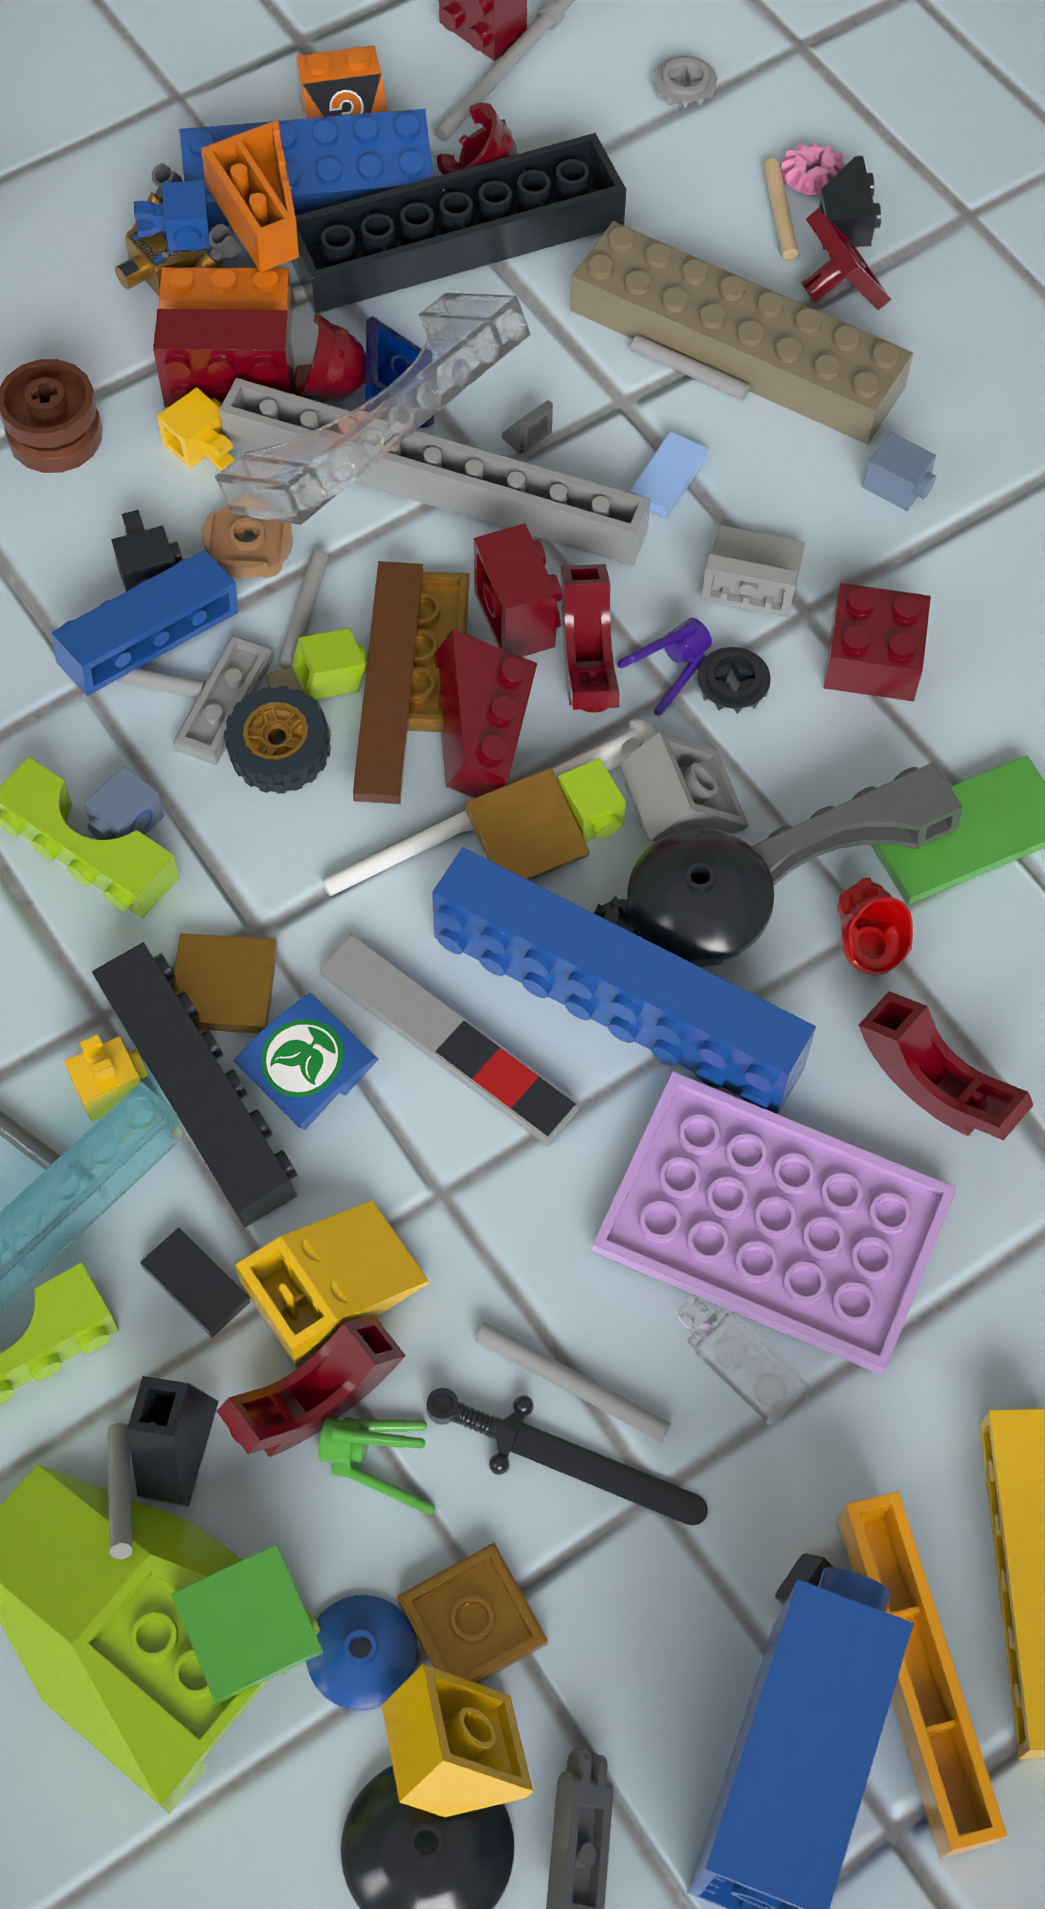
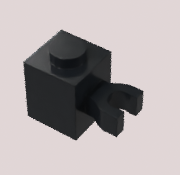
[111,509,183,592]

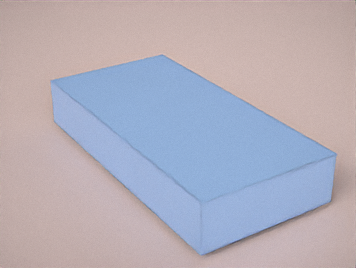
[629,431,709,518]

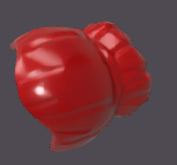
[836,877,913,976]

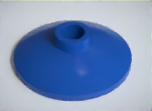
[306,1595,418,1711]

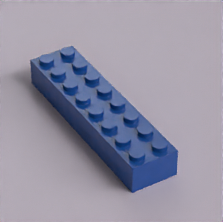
[432,847,816,1114]

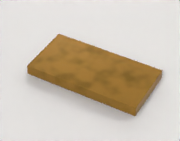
[408,572,470,732]

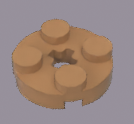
[202,496,293,579]

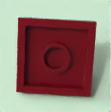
[801,208,892,311]

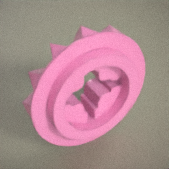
[781,141,845,195]

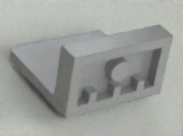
[701,525,805,618]

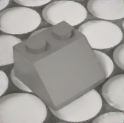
[619,731,749,842]

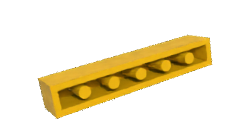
[980,1409,1045,1759]

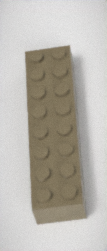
[570,221,913,445]

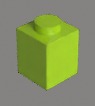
[292,628,367,700]
[557,758,626,842]

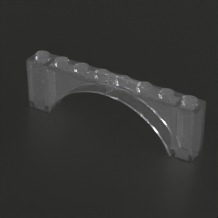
[214,293,531,525]

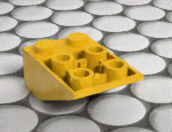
[235,1200,429,1369]

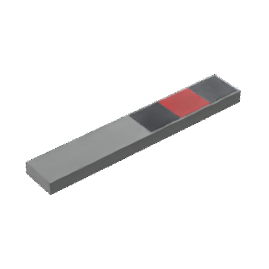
[320,934,580,1147]

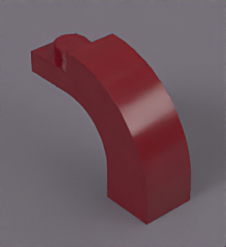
[560,564,619,713]
[858,991,1033,1141]
[216,1315,406,1457]

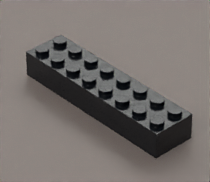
[291,133,626,314]

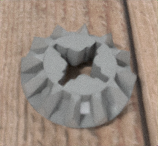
[654,56,717,108]

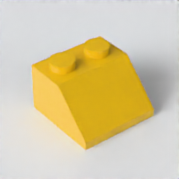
[382,1664,533,1817]

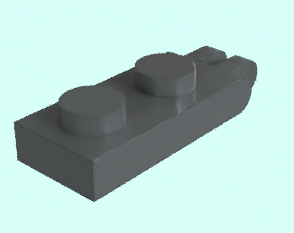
[546,1749,614,1909]

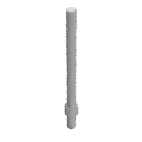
[434,0,575,141]

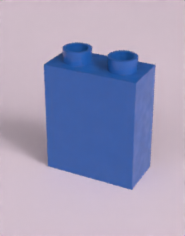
[687,1568,914,1909]

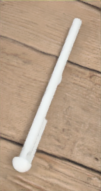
[322,719,656,896]

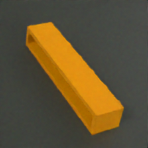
[837,1491,1008,1859]

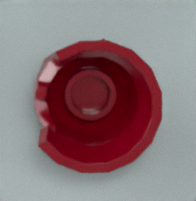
[437,102,517,175]
[293,313,367,403]

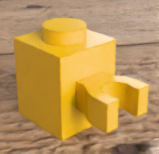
[157,388,236,473]
[64,1034,148,1122]

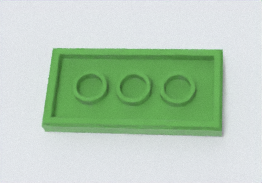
[870,755,1045,905]

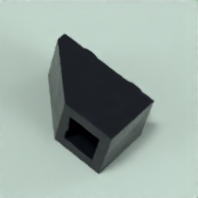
[818,156,881,249]
[127,1376,219,1507]

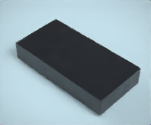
[140,1227,250,1338]

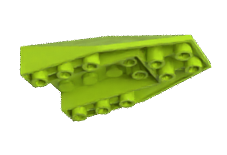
[0,1464,320,1815]

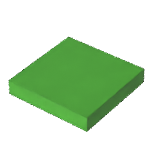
[171,1544,323,1704]

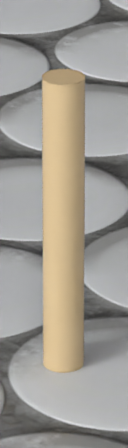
[763,158,799,261]

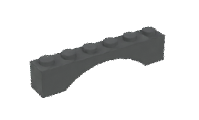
[692,762,962,886]

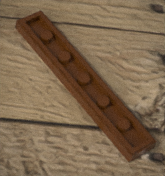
[353,561,423,804]

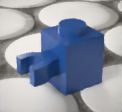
[134,180,211,251]

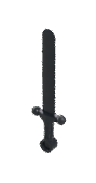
[426,1388,708,1526]

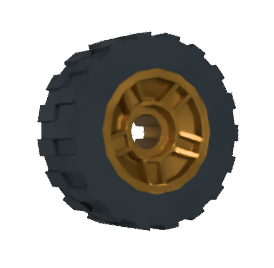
[224,686,331,794]

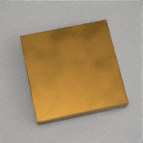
[464,768,590,881]
[172,933,278,1033]
[397,1543,548,1684]

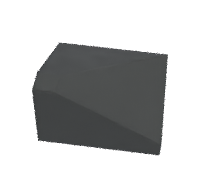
[502,400,553,454]

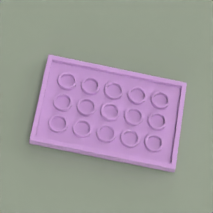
[592,1071,957,1376]

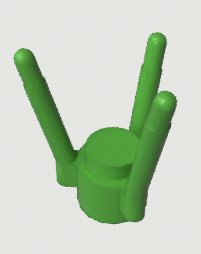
[318,1417,435,1514]

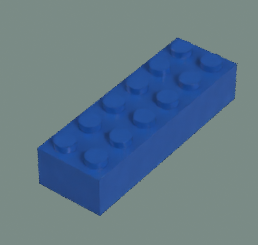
[179,109,434,228]

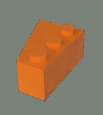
[201,120,299,272]

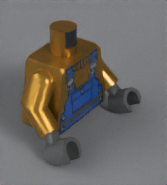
[115,163,240,296]

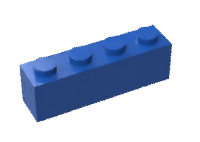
[51,550,238,696]

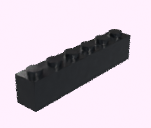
[91,942,298,1228]

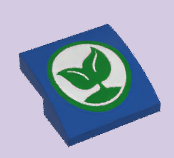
[233,993,379,1130]

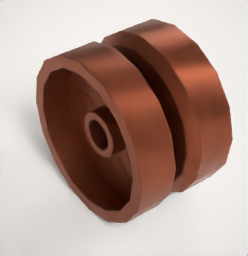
[0,359,102,473]

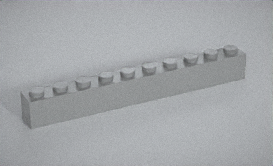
[219,378,651,566]

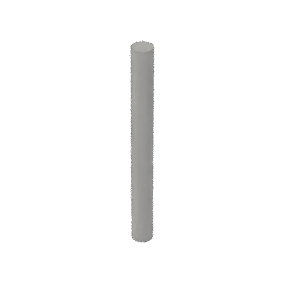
[475,1322,671,1442]

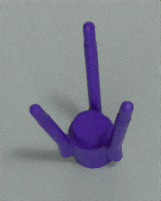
[617,617,712,716]

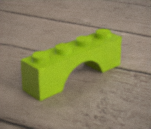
[0,757,180,919]
[0,1262,118,1405]

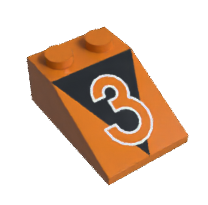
[296,45,388,118]

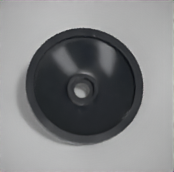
[627,828,774,964]
[341,1765,514,1909]

